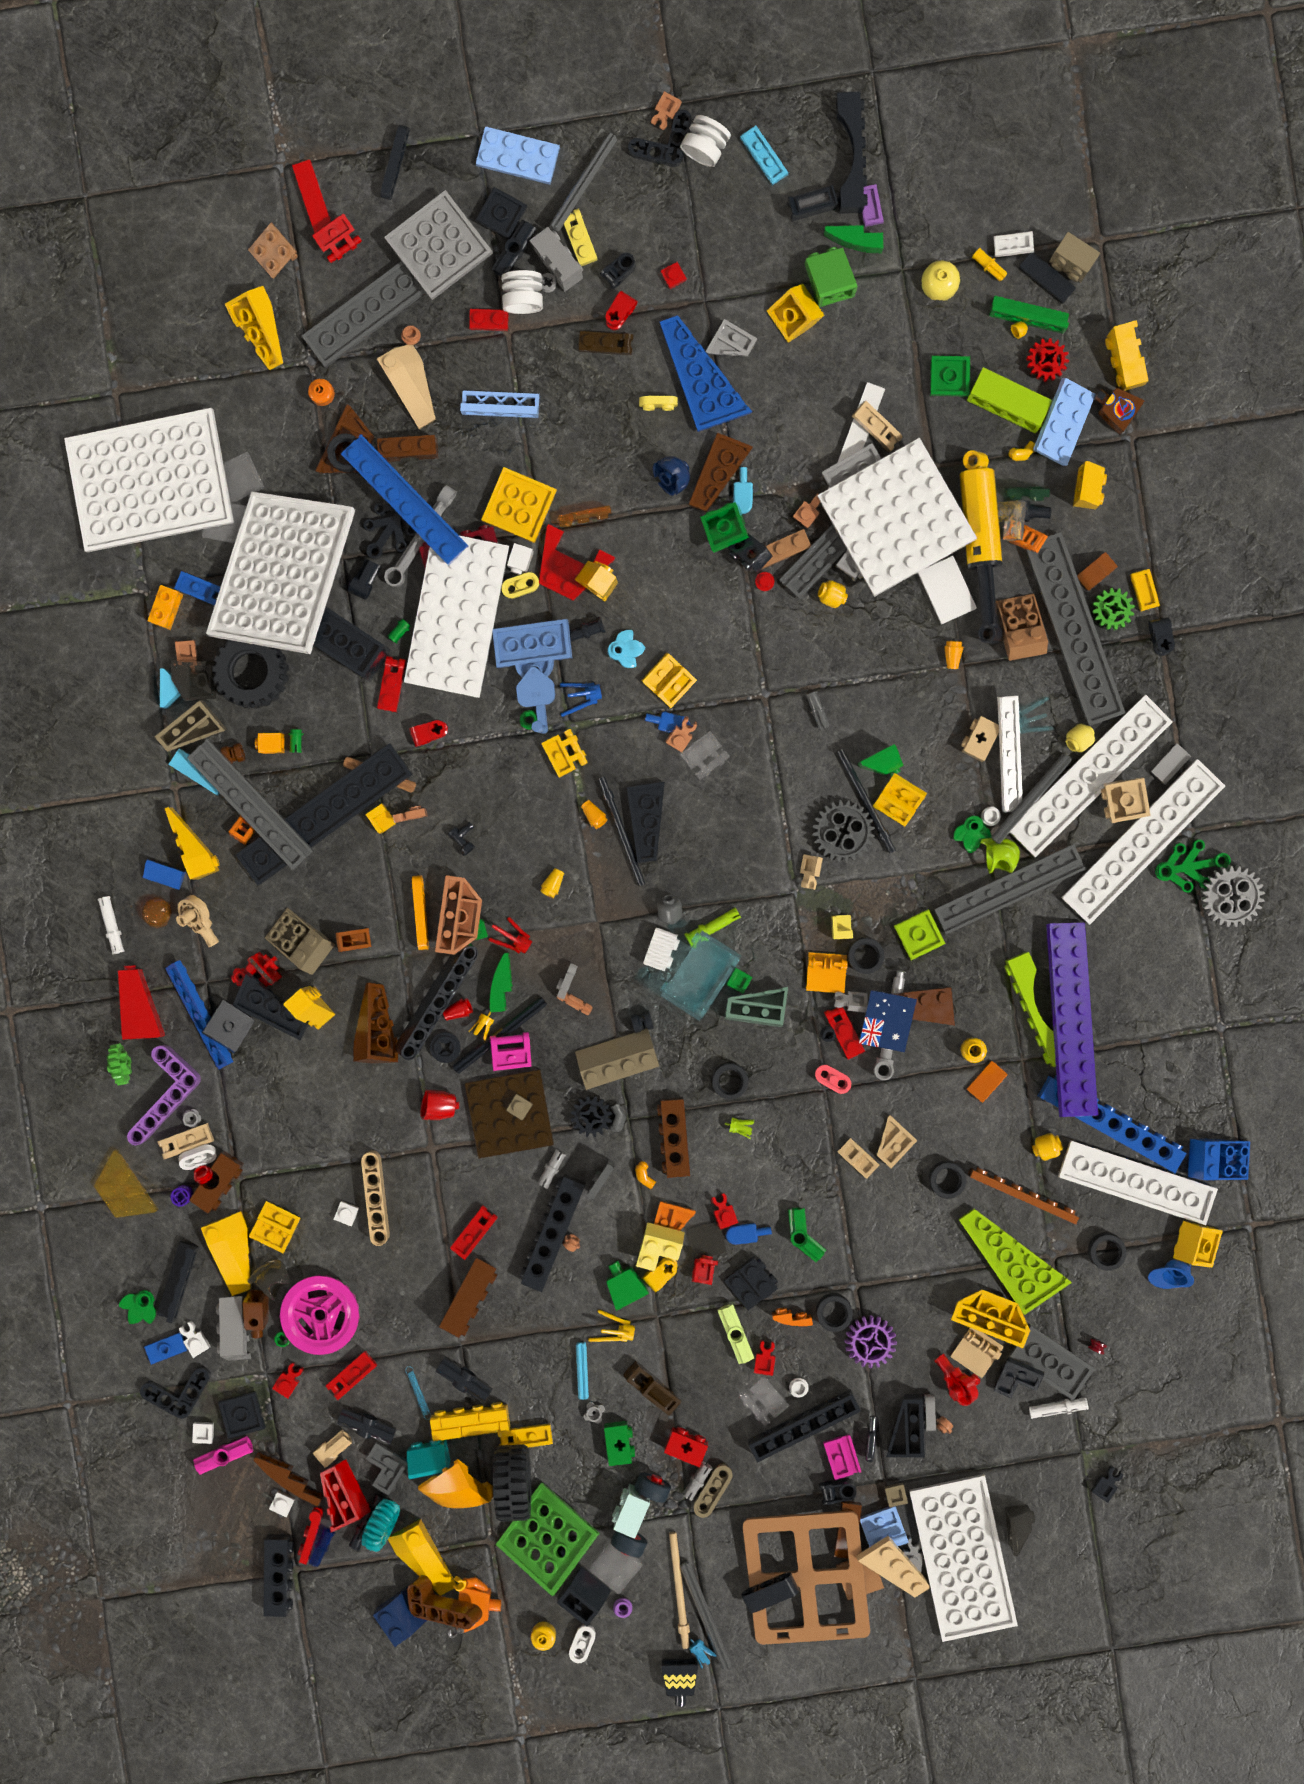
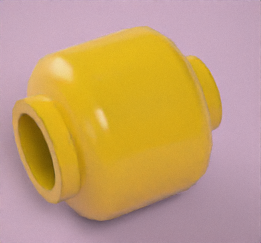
[818,580,848,608]
[960,1037,987,1063]
[1032,1133,1063,1161]
[531,1621,556,1651]

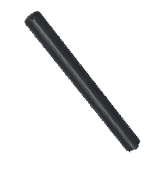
[453,997,547,1074]

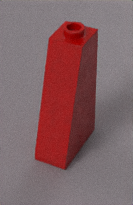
[118,965,165,1040]

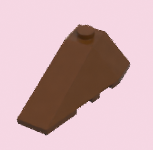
[353,983,398,1063]

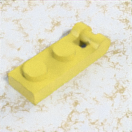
[564,208,598,266]

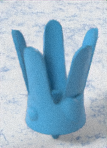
[689,1639,717,1669]

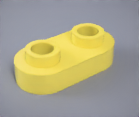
[639,396,678,411]
[502,572,539,599]

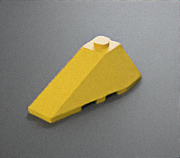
[225,286,283,370]
[165,807,220,879]
[201,1211,251,1296]

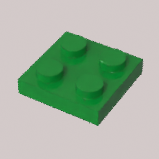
[930,356,970,397]

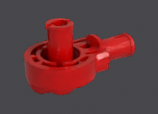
[934,1354,980,1406]

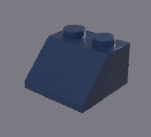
[373,1587,427,1647]

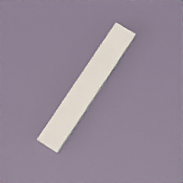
[828,382,885,489]
[997,695,1022,813]

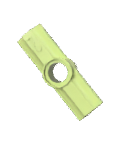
[717,1303,754,1364]

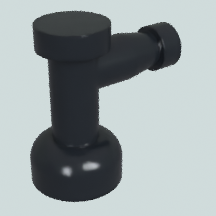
[448,822,475,856]

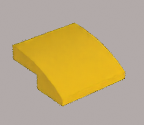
[641,653,697,708]
[873,773,927,826]
[249,1201,301,1254]

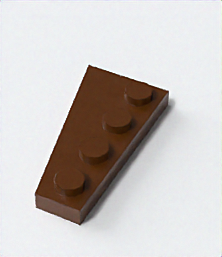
[689,432,753,512]

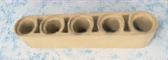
[361,1150,390,1246]

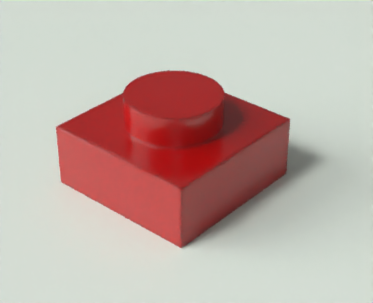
[661,262,687,289]

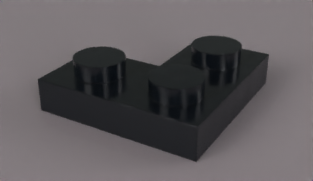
[994,1357,1044,1399]

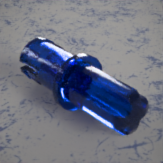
[309,1528,335,1567]

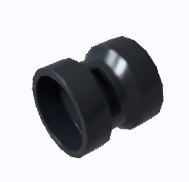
[630,1010,654,1034]

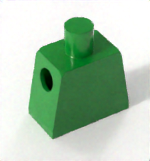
[606,1261,649,1311]

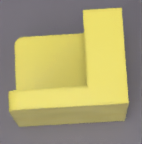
[831,915,853,939]

